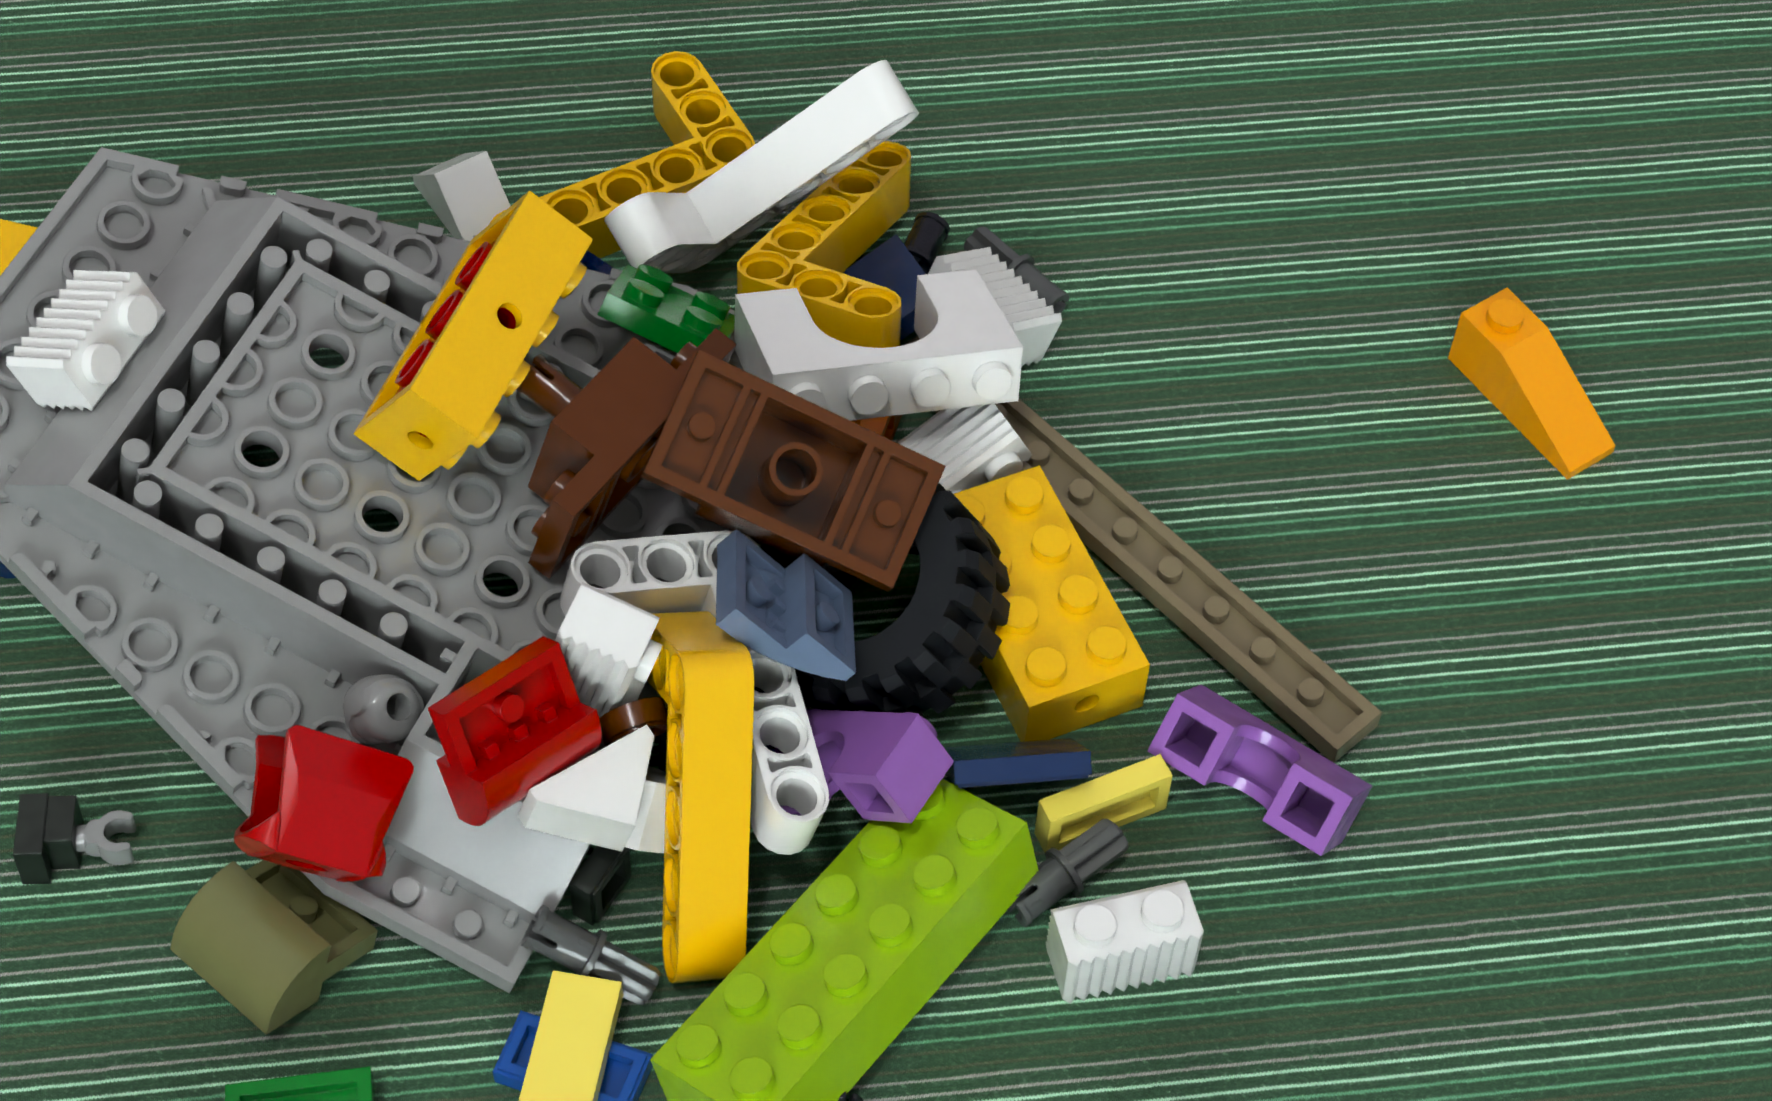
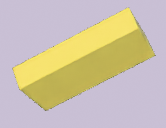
[1034,754,1173,853]
[519,970,624,1101]

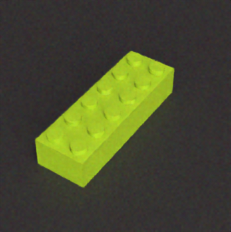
[650,778,1039,1101]

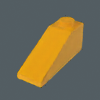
[1448,287,1616,480]

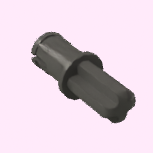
[964,226,1070,314]
[1008,819,1129,927]
[521,905,661,1005]

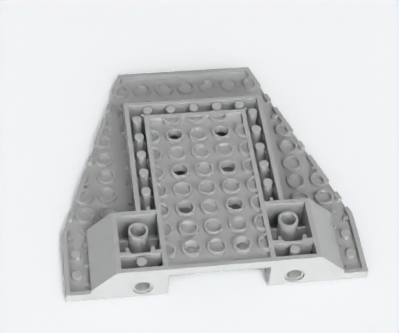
[0,147,757,994]

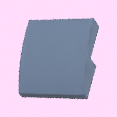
[716,529,856,681]

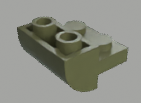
[170,860,378,1035]

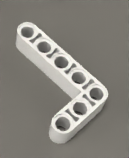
[604,60,919,273]
[560,530,829,855]

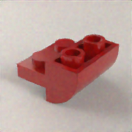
[428,636,602,826]

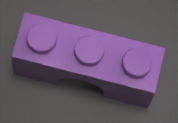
[1147,684,1373,856]
[775,709,954,823]

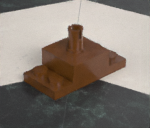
[516,328,737,579]
[640,349,946,592]

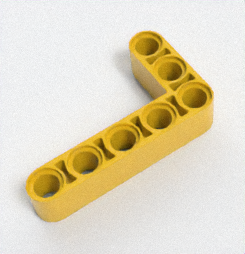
[490,51,755,265]
[737,141,911,348]
[647,611,754,984]

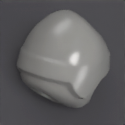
[343,674,424,745]

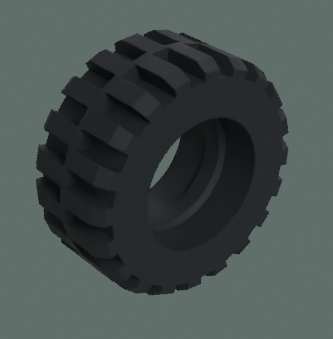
[764,483,1010,718]

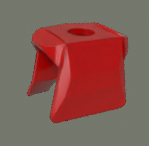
[234,725,414,882]

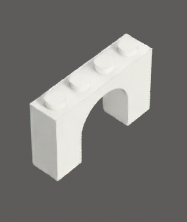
[734,269,1023,421]

